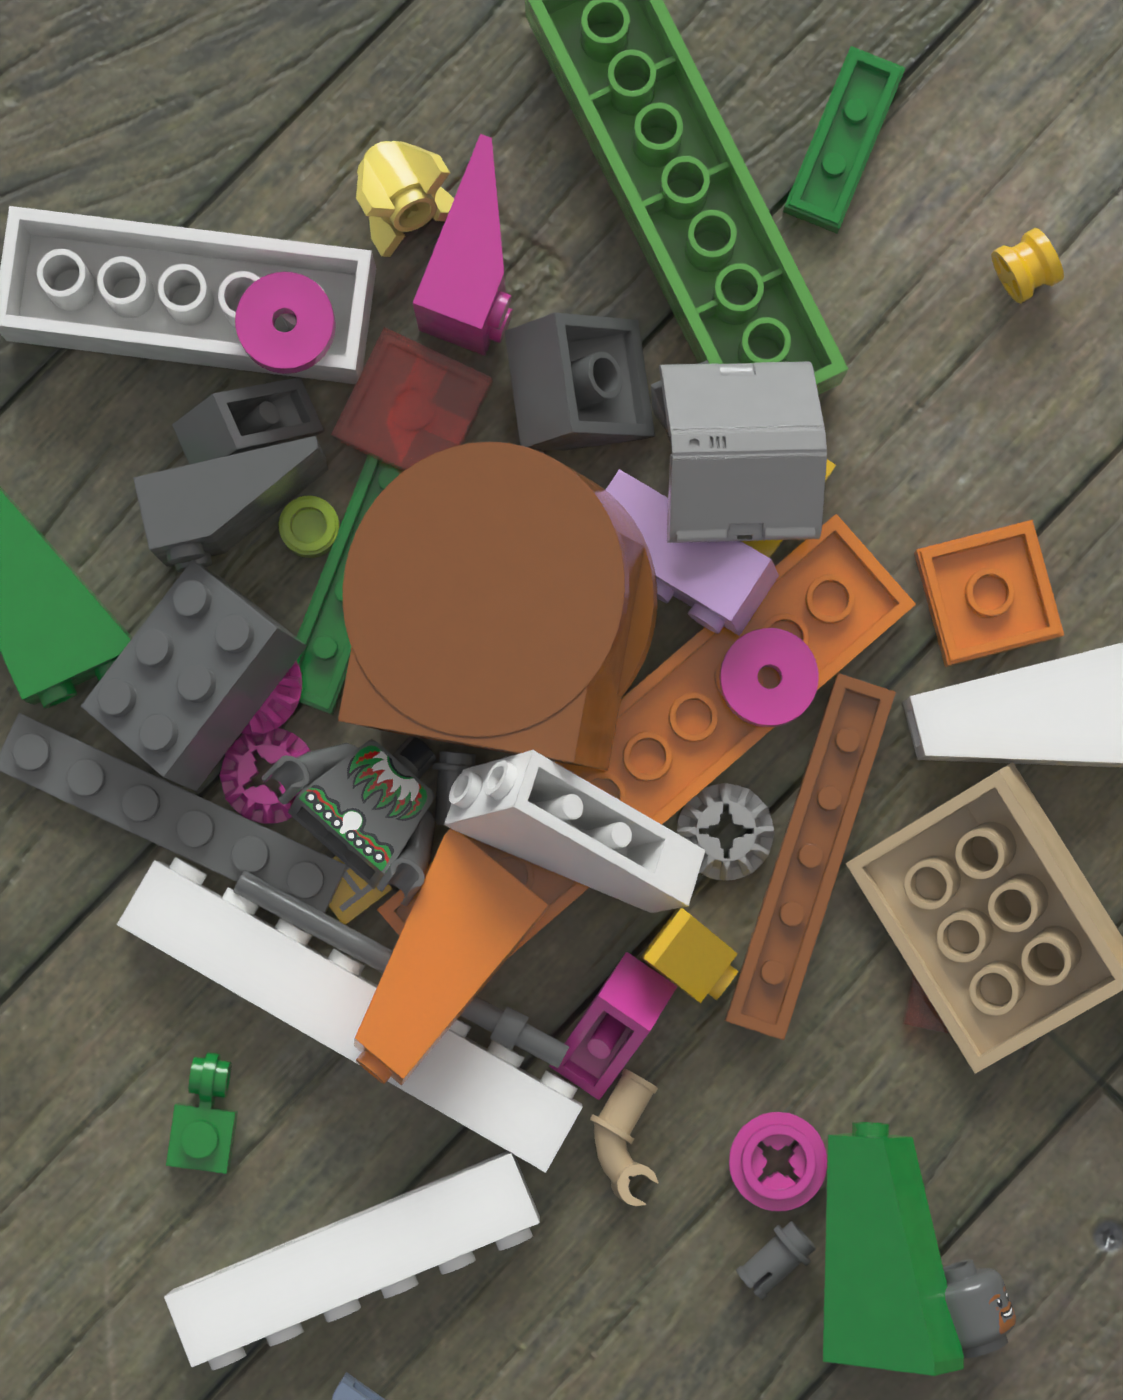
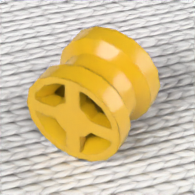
[991,228,1064,304]

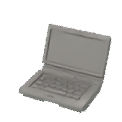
[659,361,827,543]

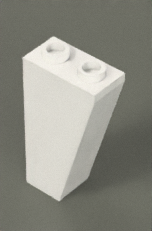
[902,643,1123,768]
[444,750,705,913]

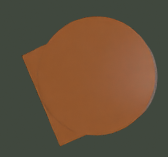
[338,442,658,771]

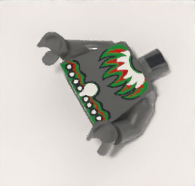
[261,736,436,906]

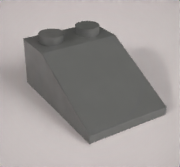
[133,436,328,572]

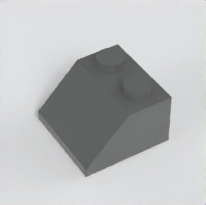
[504,312,655,451]

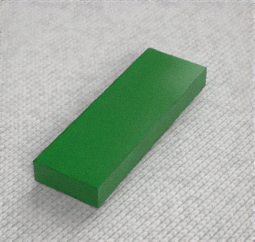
[783,46,905,234]

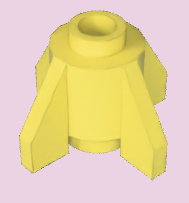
[356,141,454,257]

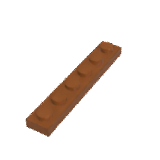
[724,673,896,1040]

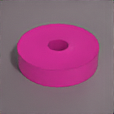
[235,272,336,374]
[719,628,819,727]

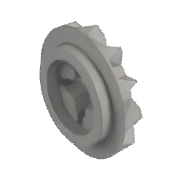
[677,783,775,881]

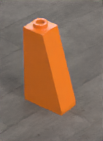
[354,828,548,1086]

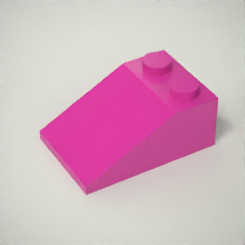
[413,134,513,356]

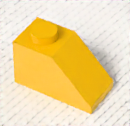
[640,908,738,1003]

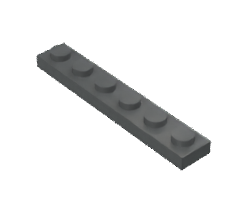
[0,713,348,914]

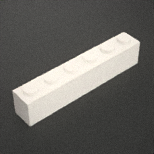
[164,1151,540,1370]

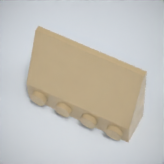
[846,762,1123,1074]

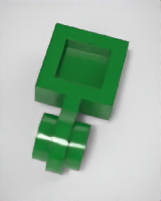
[166,1052,238,1174]

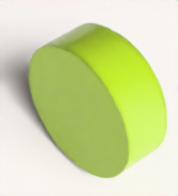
[279,496,340,558]

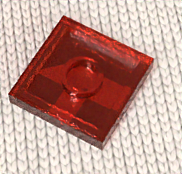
[331,327,493,471]

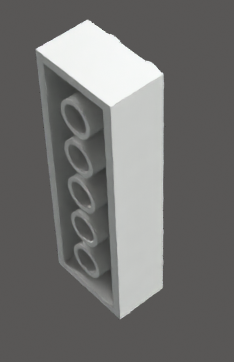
[0,206,376,385]

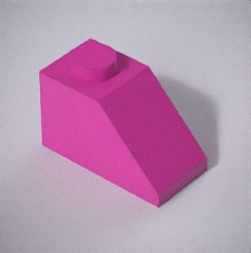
[549,952,677,1100]

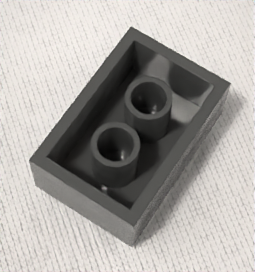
[81,559,307,791]

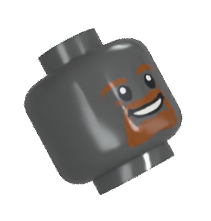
[943,1259,1016,1358]

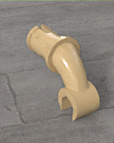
[590,1069,659,1206]

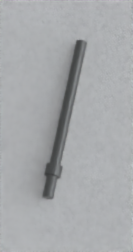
[233,871,569,1068]

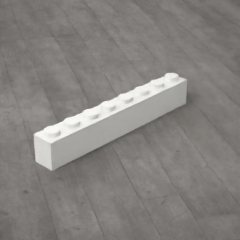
[117,857,583,1173]

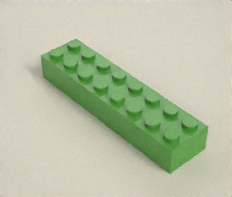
[525,0,848,395]

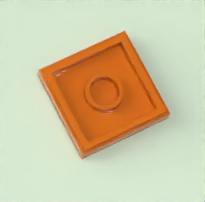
[914,520,1064,667]

